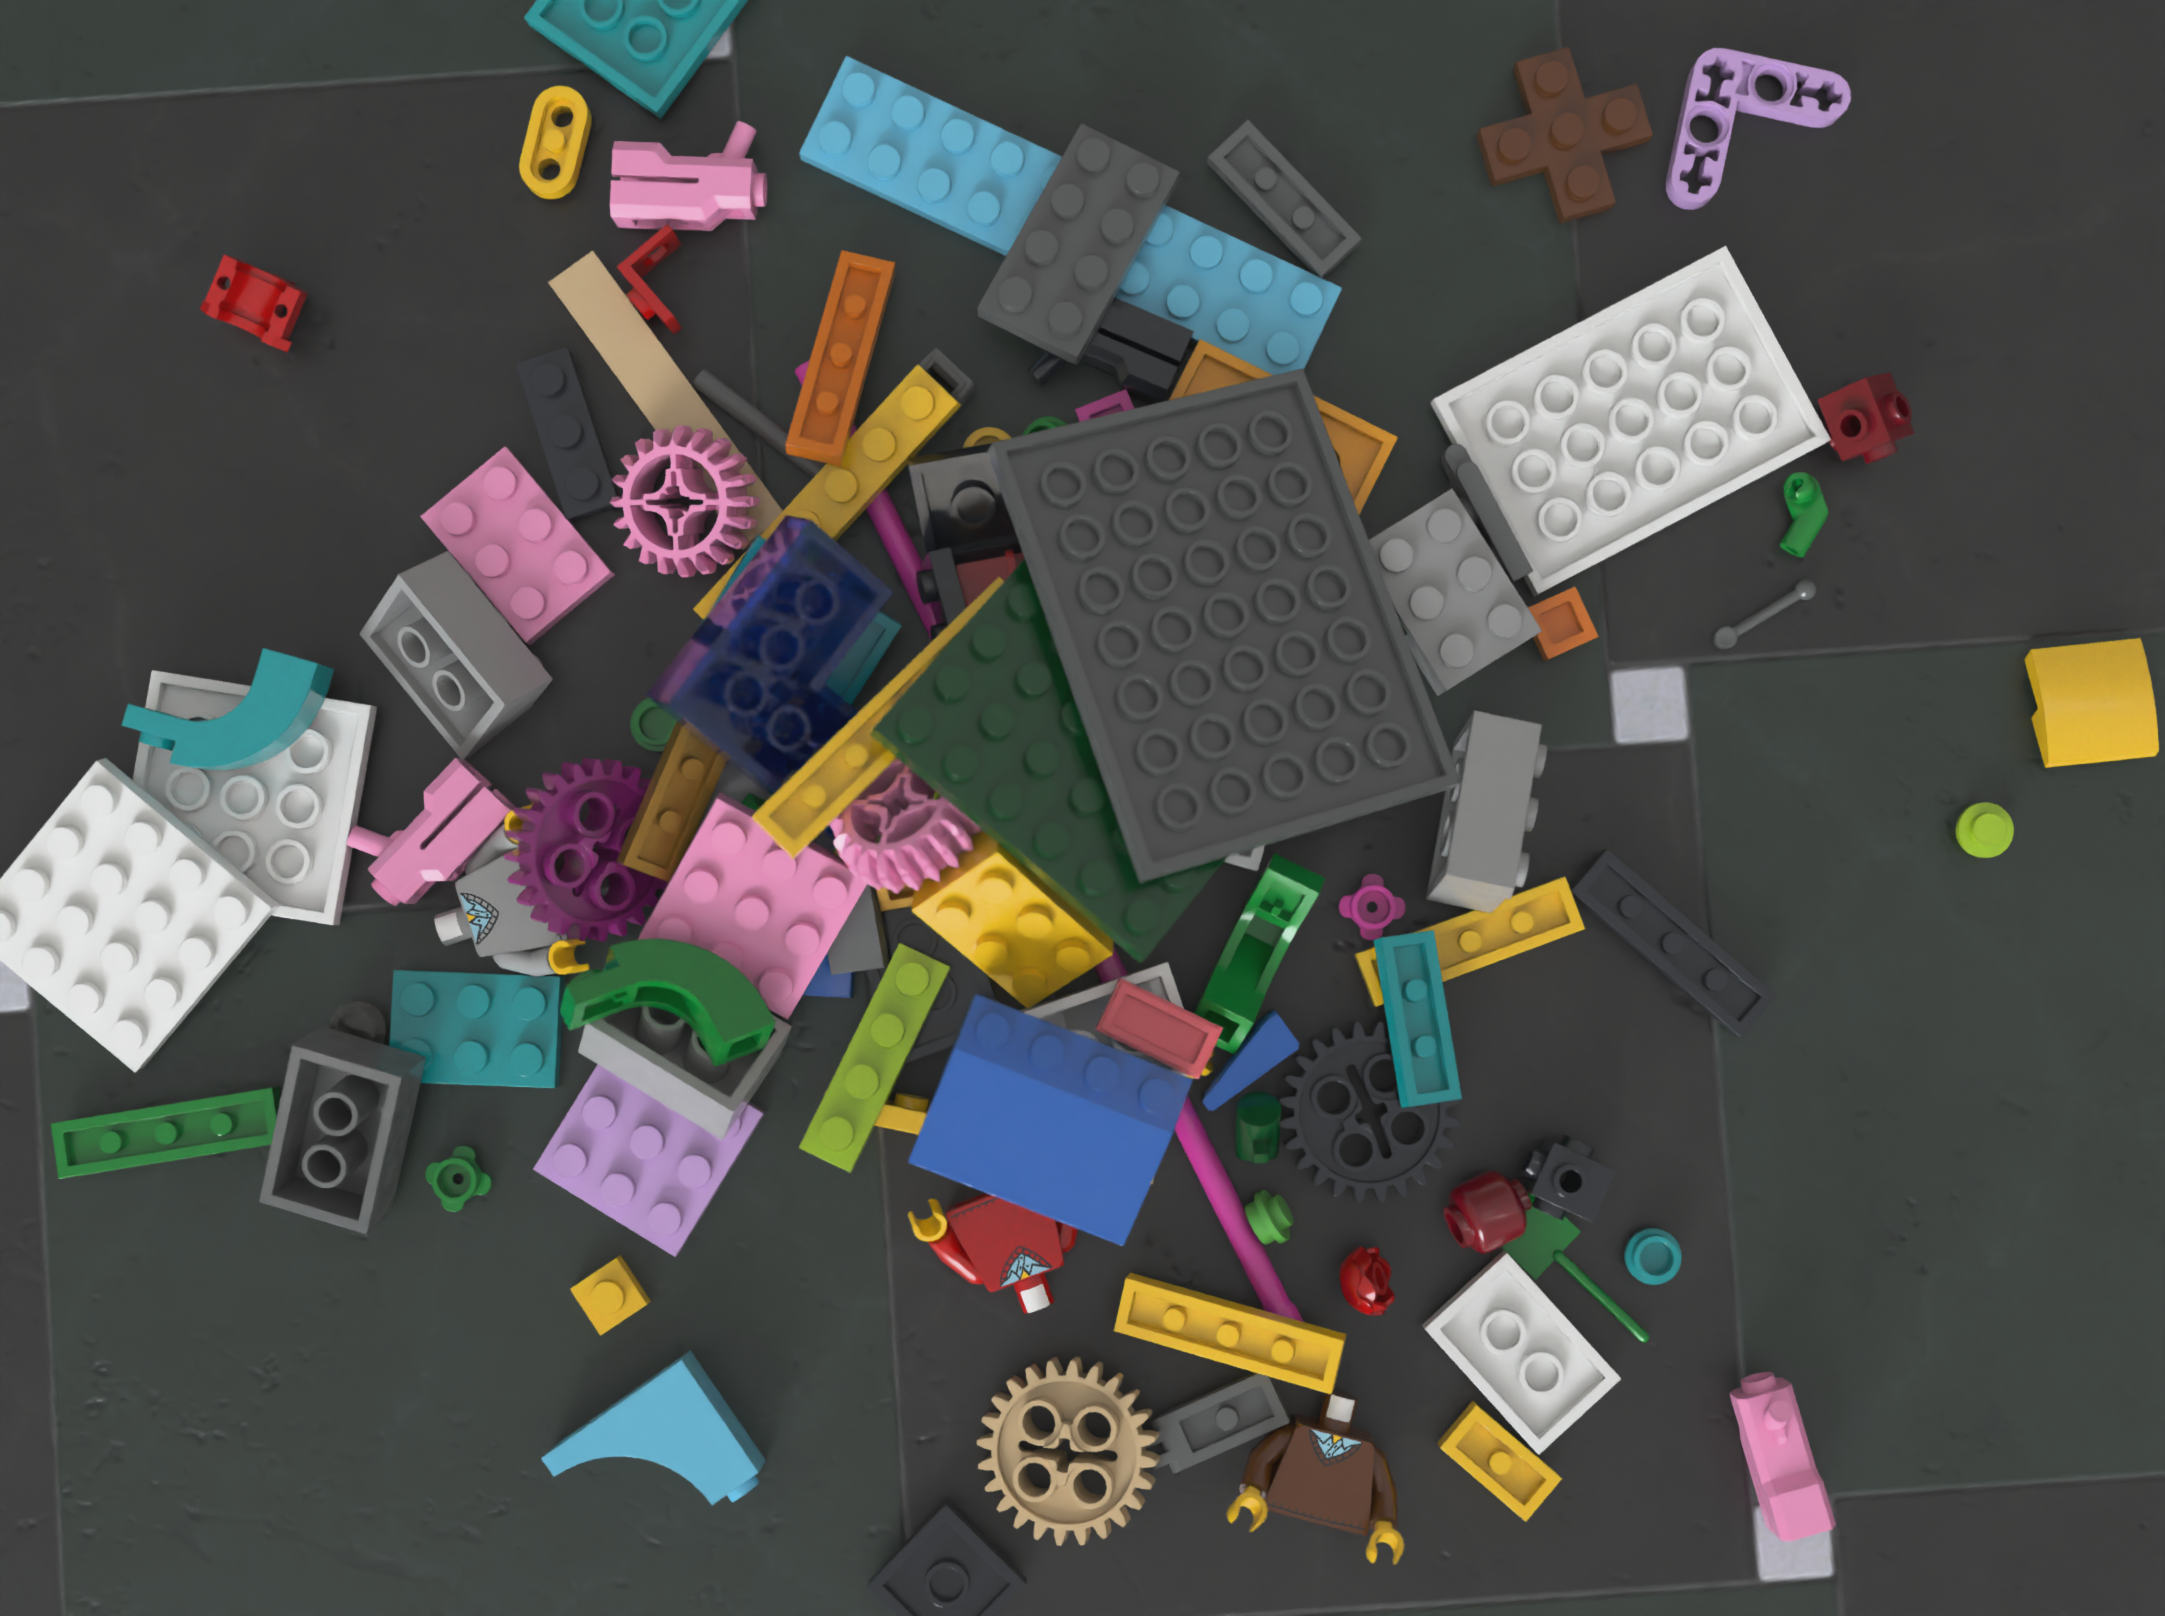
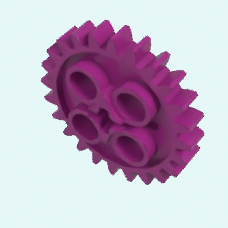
[504,757,669,942]

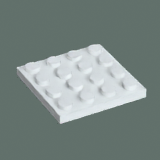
[133,670,377,925]
[0,758,280,1073]

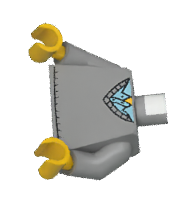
[434,804,589,977]

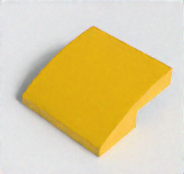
[2024,638,2159,768]

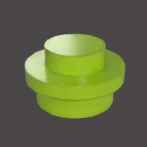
[1956,802,2014,858]

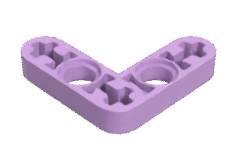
[1666,48,1851,210]

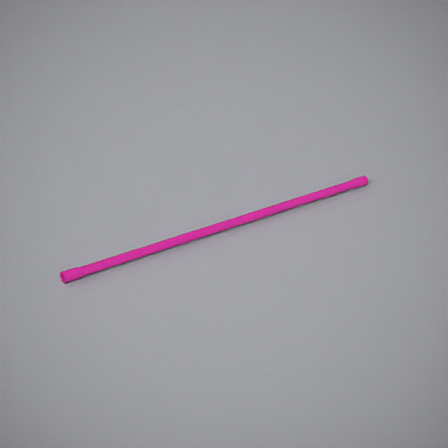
[794,360,1304,1322]

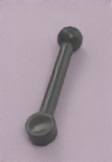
[1713,579,1817,649]

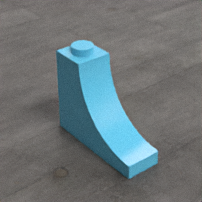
[541,1350,766,1505]

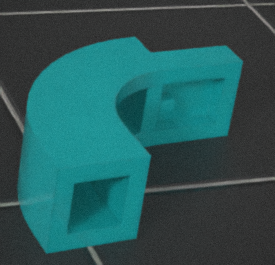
[121,648,334,771]

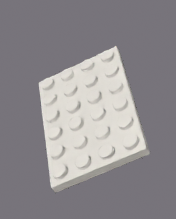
[1430,246,1831,597]

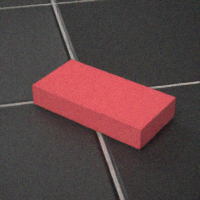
[1095,978,1223,1080]

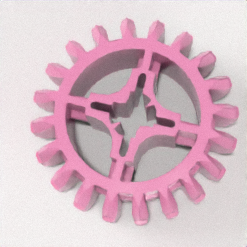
[609,425,761,577]
[830,758,983,894]

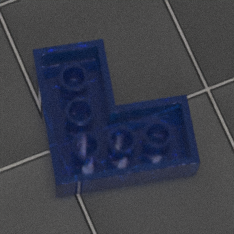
[646,515,893,840]

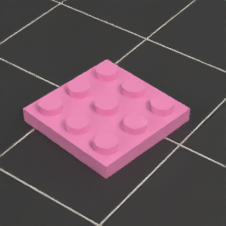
[638,792,867,1020]

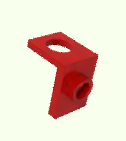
[617,224,682,335]

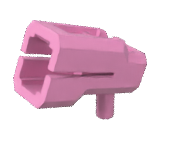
[610,121,767,231]
[347,758,515,906]
[1729,1372,1836,1541]

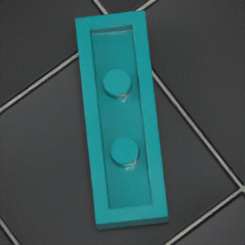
[1374,930,1462,1108]

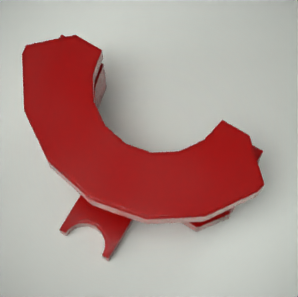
[200,255,308,352]

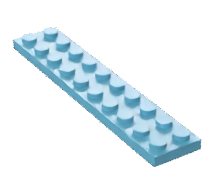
[799,56,1342,375]

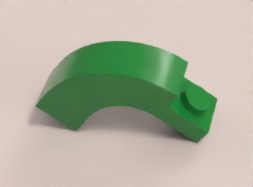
[1192,853,1325,1055]
[560,939,776,1067]

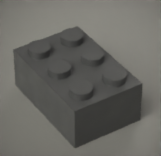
[259,1025,426,1234]

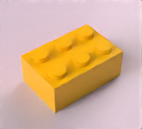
[911,831,1113,1009]

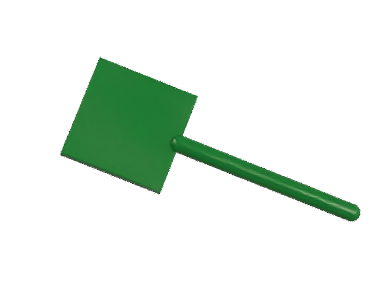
[1501,1191,1649,1343]

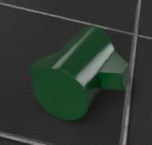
[1235,1091,1281,1163]

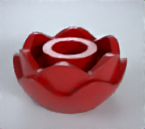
[1339,1245,1395,1316]

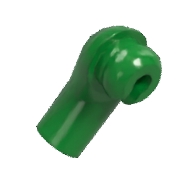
[1779,471,1828,558]

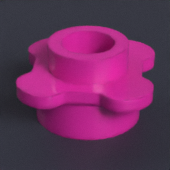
[1338,874,1405,940]

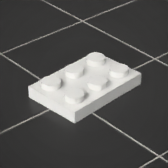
[1422,1250,1621,1455]

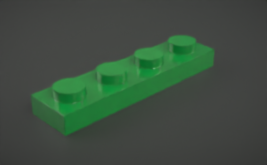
[51,1086,281,1179]

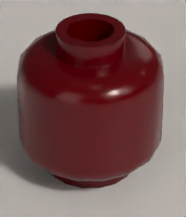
[1443,1170,1532,1254]

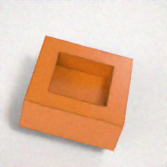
[1528,586,1599,661]

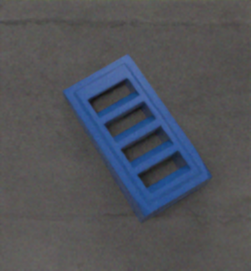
[1200,1008,1300,1111]

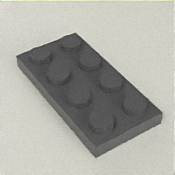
[977,123,1180,366]

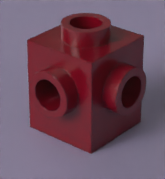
[1817,372,1915,464]

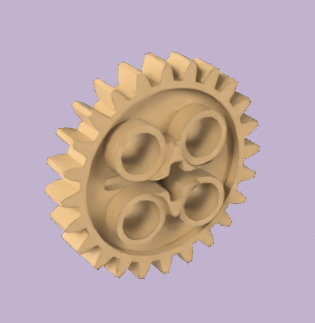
[977,1356,1160,1546]

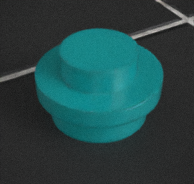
[1624,1228,1682,1285]

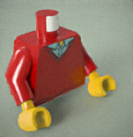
[908,1193,1079,1314]

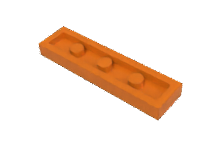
[785,250,895,467]

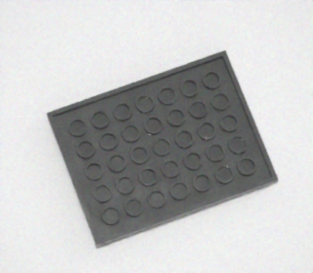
[987,368,1461,883]

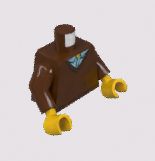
[1227,1390,1404,1565]

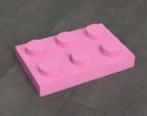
[420,446,615,645]

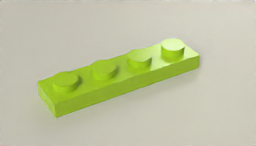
[799,943,951,1173]

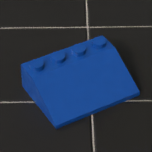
[908,994,1193,1246]

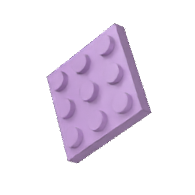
[533,1064,766,1257]

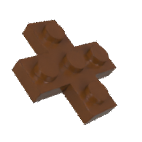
[1476,47,1653,224]

